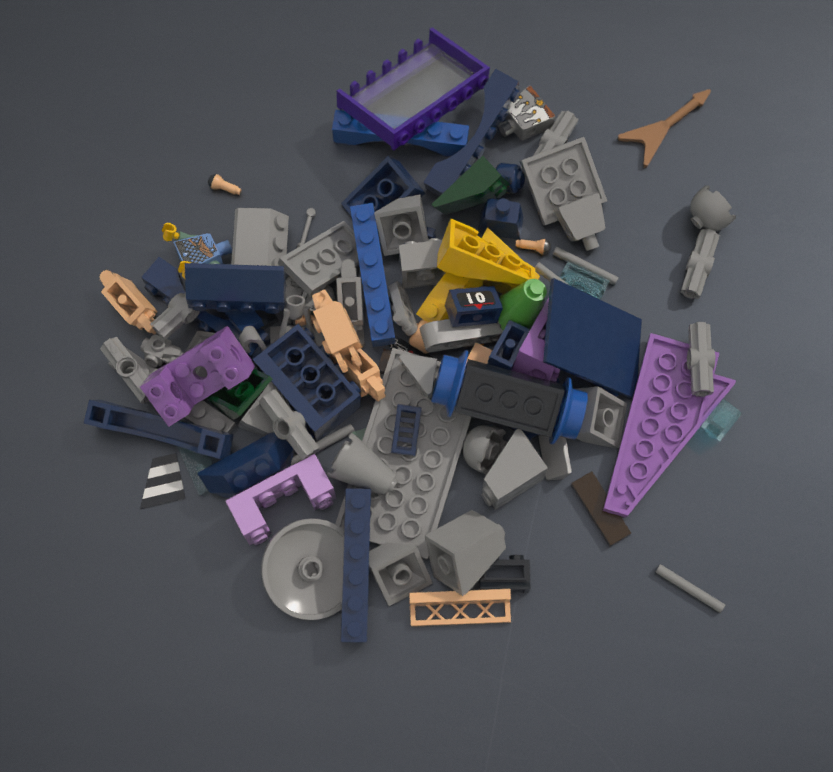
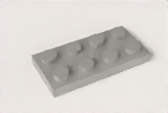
[278,221,359,296]

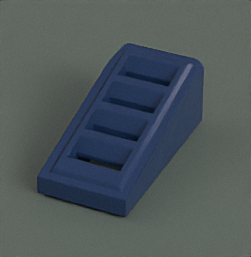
[391,404,422,456]

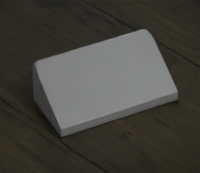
[539,435,572,480]

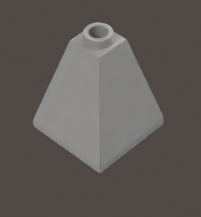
[237,382,307,436]

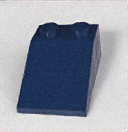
[341,156,426,230]

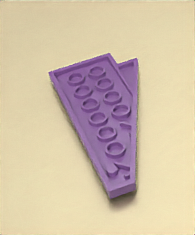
[603,333,736,518]

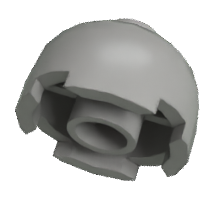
[690,185,736,231]
[463,424,507,475]

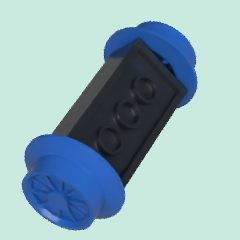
[431,350,588,445]

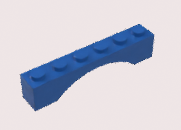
[332,110,469,157]
[350,203,396,347]

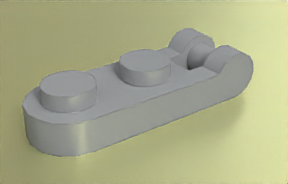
[388,281,418,336]

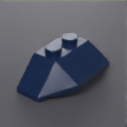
[198,431,295,499]

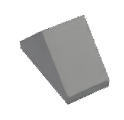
[399,354,437,400]

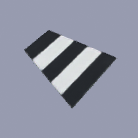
[140,453,185,509]

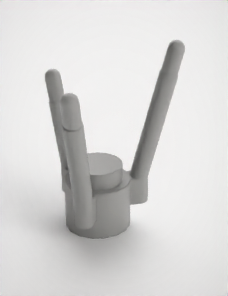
[278,295,316,343]

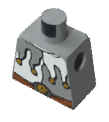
[498,86,555,140]

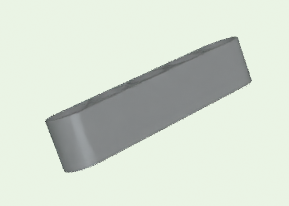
[420,319,503,352]

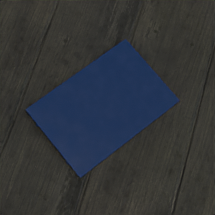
[543,278,642,399]

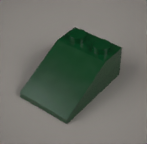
[432,156,510,215]
[207,369,272,420]

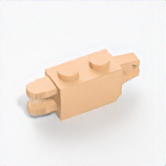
[99,270,158,335]
[312,289,362,373]
[330,348,386,401]

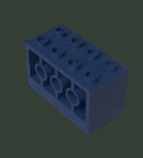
[253,324,361,442]

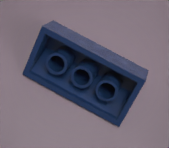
[185,263,286,314]

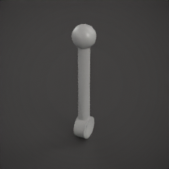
[297,208,316,248]

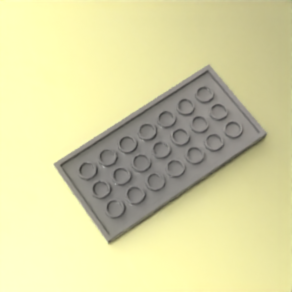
[335,348,472,560]

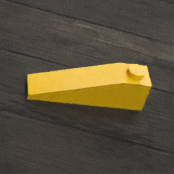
[437,219,536,284]
[416,273,484,323]

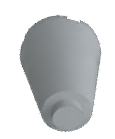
[326,433,397,495]

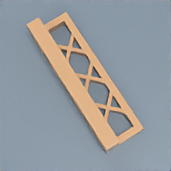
[410,589,511,627]

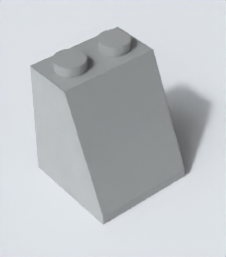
[481,429,548,510]
[425,510,506,596]

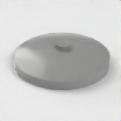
[261,519,344,620]

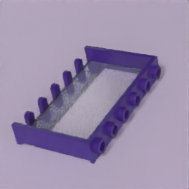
[336,27,490,150]

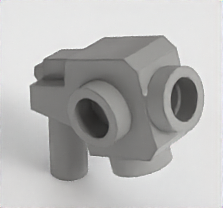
[140,335,184,367]

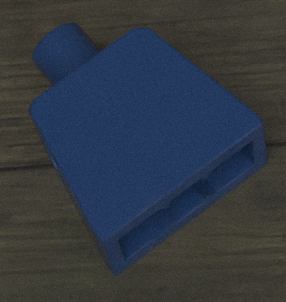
[478,198,524,240]

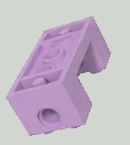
[226,454,336,545]

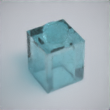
[701,399,743,441]

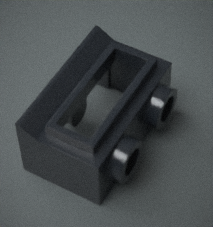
[479,555,531,593]

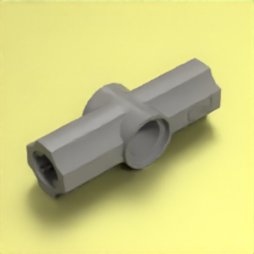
[533,111,578,156]
[680,229,720,299]
[150,292,200,340]
[687,322,715,397]
[100,337,150,404]
[259,389,320,460]

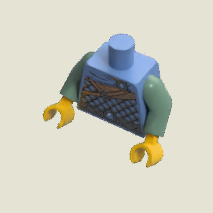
[162,223,232,279]

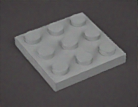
[520,137,607,226]

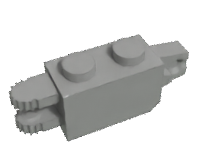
[336,258,364,333]

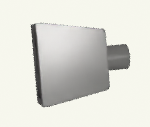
[553,192,605,251]

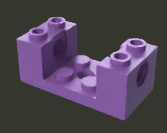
[512,297,560,382]
[140,326,255,427]

